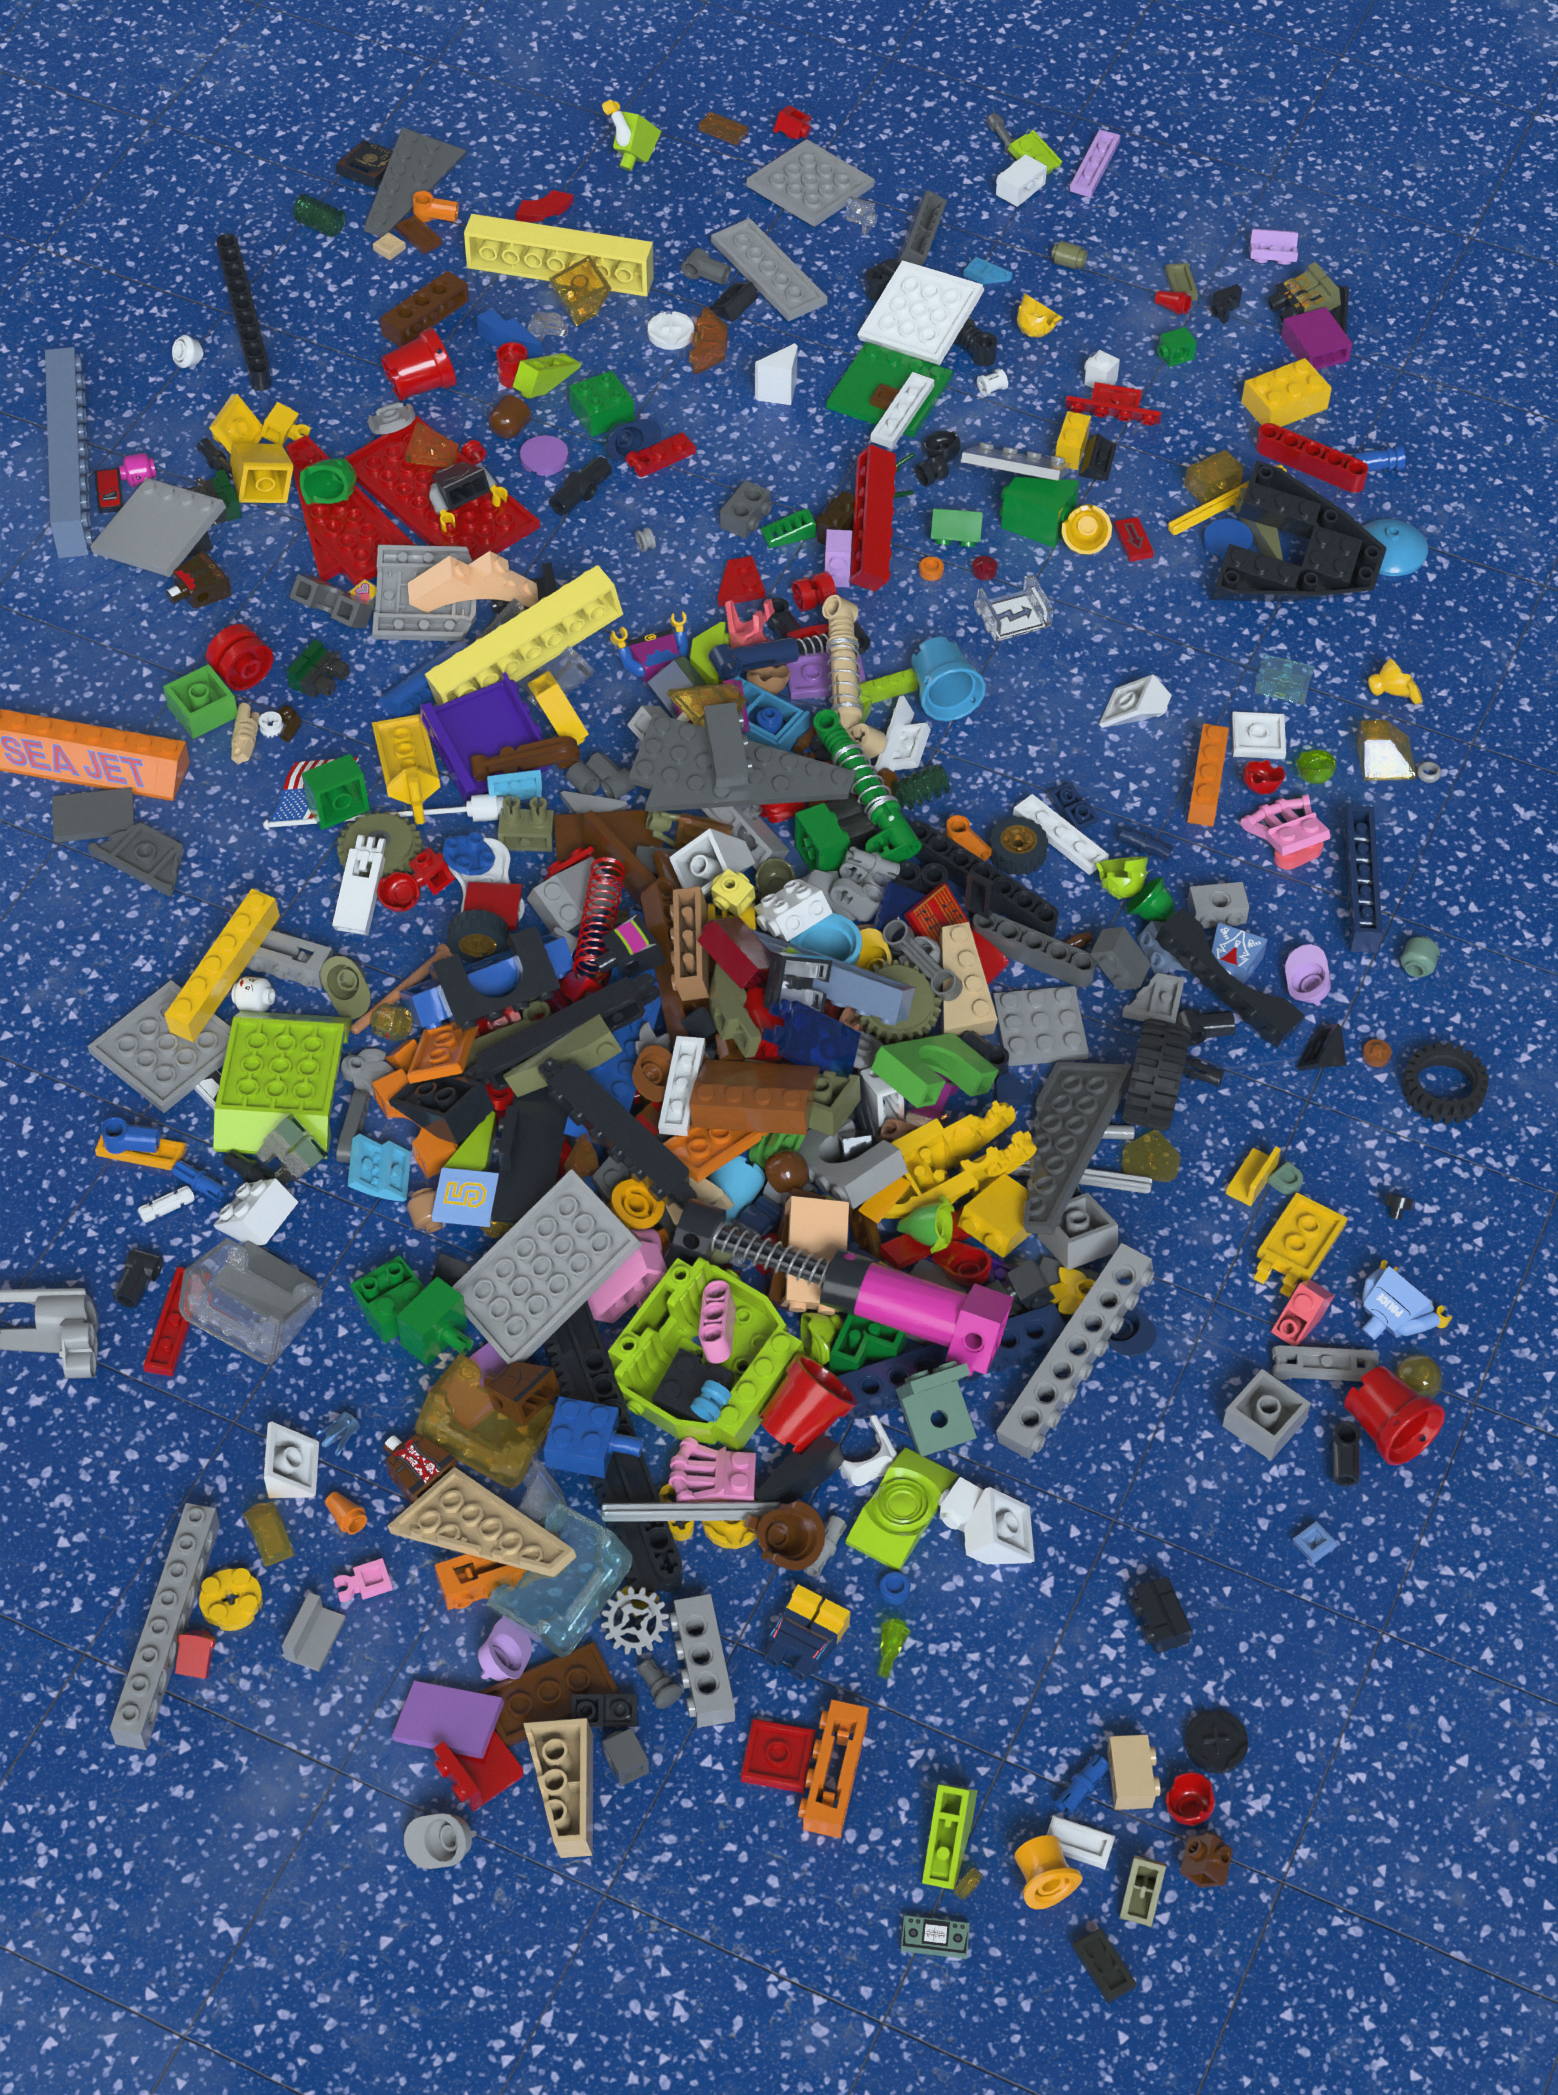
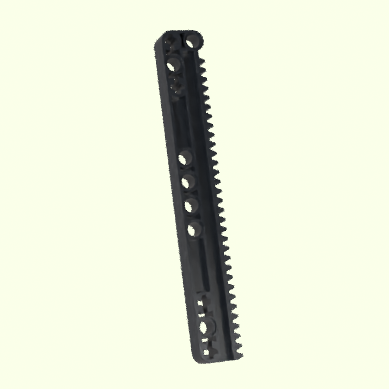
[542,1300,683,1601]

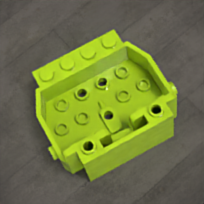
[608,1257,805,1452]

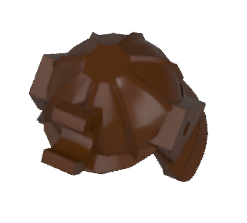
[744,1501,825,1570]

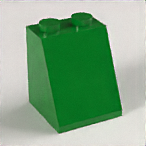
[999,477,1079,548]

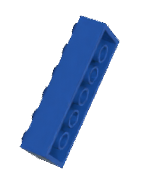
[399,933,574,1030]

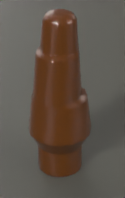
[793,724,816,754]
[1064,931,1093,949]

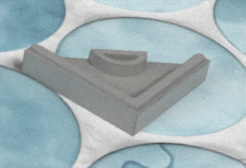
[560,791,628,814]

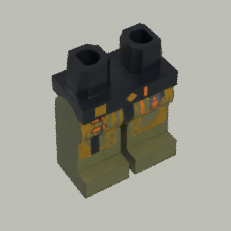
[1268,262,1341,323]

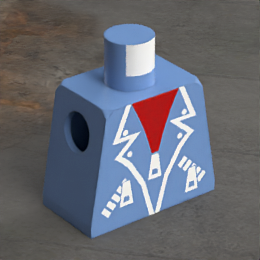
[1212,923,1268,984]

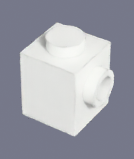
[1084,350,1120,389]
[938,1477,984,1532]

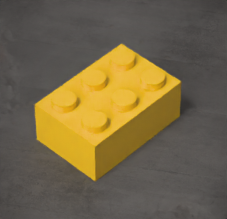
[1241,358,1332,427]

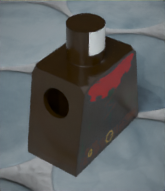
[166,550,232,609]

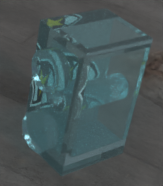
[1254,654,1314,705]

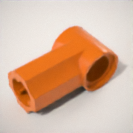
[413,191,459,222]
[945,815,992,862]

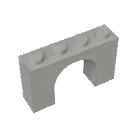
[798,1118,908,1209]

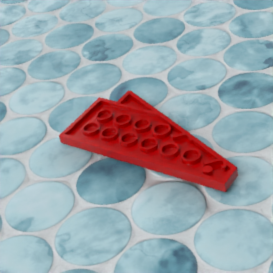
[286,435,416,586]

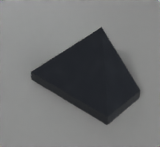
[1297,1023,1347,1071]

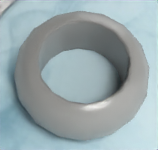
[1417,761,1441,783]

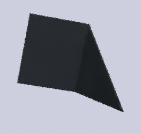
[428,1253,471,1287]

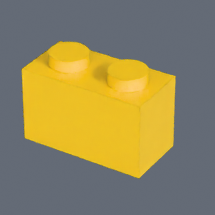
[1055,411,1091,470]

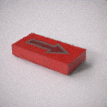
[1114,517,1154,562]

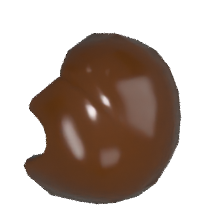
[766,1150,809,1193]

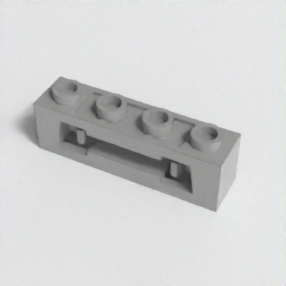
[246,930,333,989]

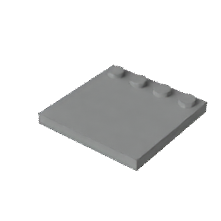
[746,139,875,227]
[961,442,1071,481]
[90,478,226,577]
[87,980,231,1113]

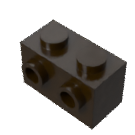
[816,490,855,545]

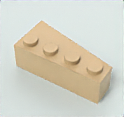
[939,922,998,1039]
[523,1718,593,1858]

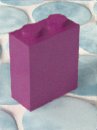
[1281,307,1352,370]

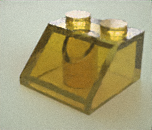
[549,256,611,326]

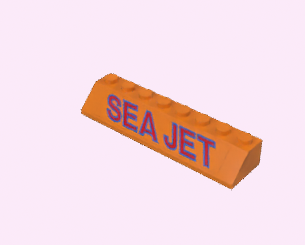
[0,709,190,801]

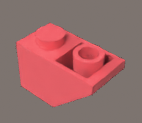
[1271,1280,1335,1346]

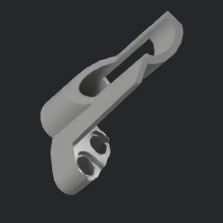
[0,1288,99,1379]

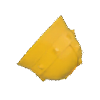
[1017,293,1064,338]
[1062,503,1112,554]

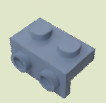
[1137,921,1191,975]

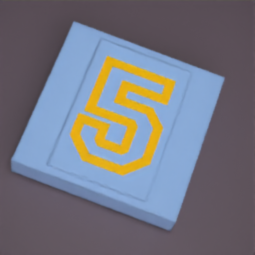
[432,1168,499,1227]

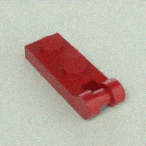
[625,432,696,477]

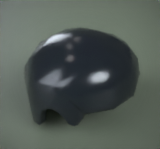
[924,431,961,463]

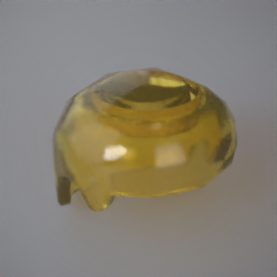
[1396,1354,1442,1398]

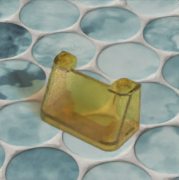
[415,1354,556,1488]

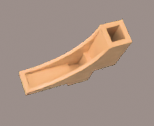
[408,551,539,613]

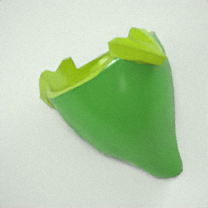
[897,1195,954,1253]

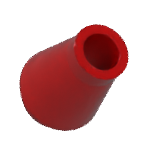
[1155,290,1192,315]

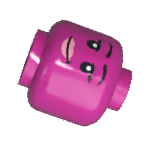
[119,453,156,487]

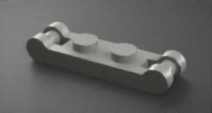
[1272,1346,1379,1384]

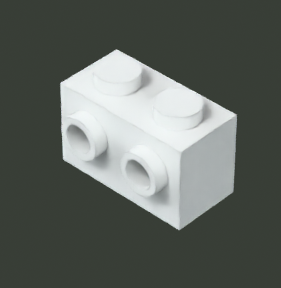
[996,154,1047,207]

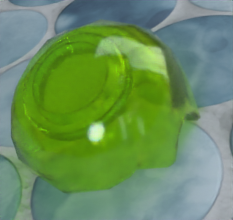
[1296,750,1337,785]

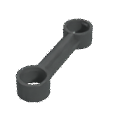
[883,920,963,1001]

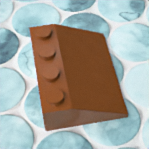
[689,1059,819,1135]

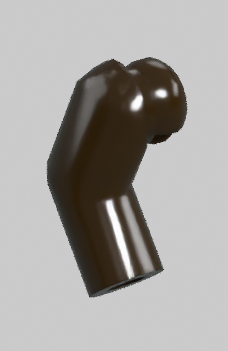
[279,705,302,742]

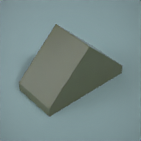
[1120,1855,1167,1927]

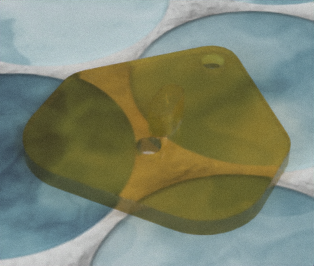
[1122,1130,1181,1182]

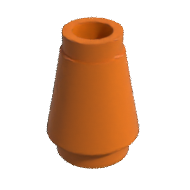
[325,1492,367,1535]

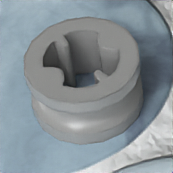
[635,527,656,552]

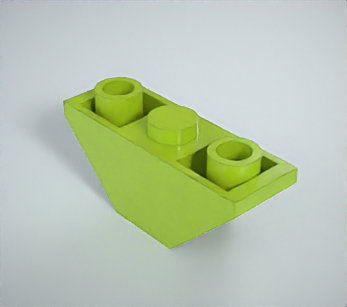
[690,622,730,687]

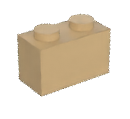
[1107,1735,1160,1810]

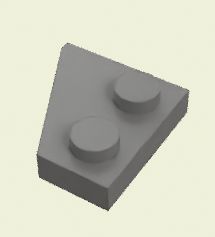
[1122,973,1185,1023]

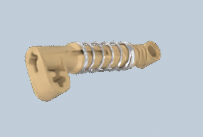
[822,595,887,761]

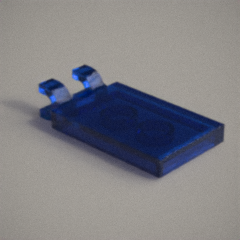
[762,999,861,1078]

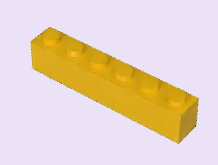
[164,889,280,1043]

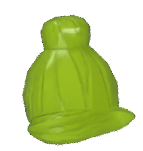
[800,1312,845,1366]

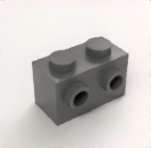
[1090,927,1151,991]

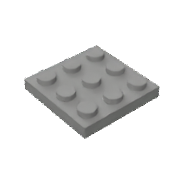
[993,986,1089,1066]

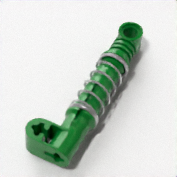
[813,709,922,863]

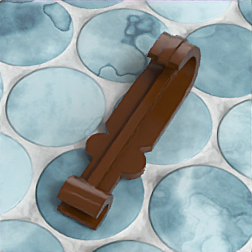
[470,736,581,782]

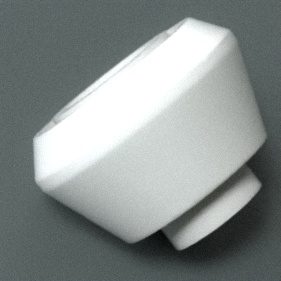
[172,335,203,368]

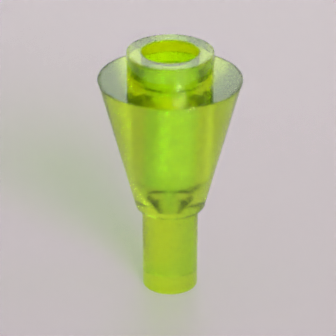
[877,1618,911,1679]

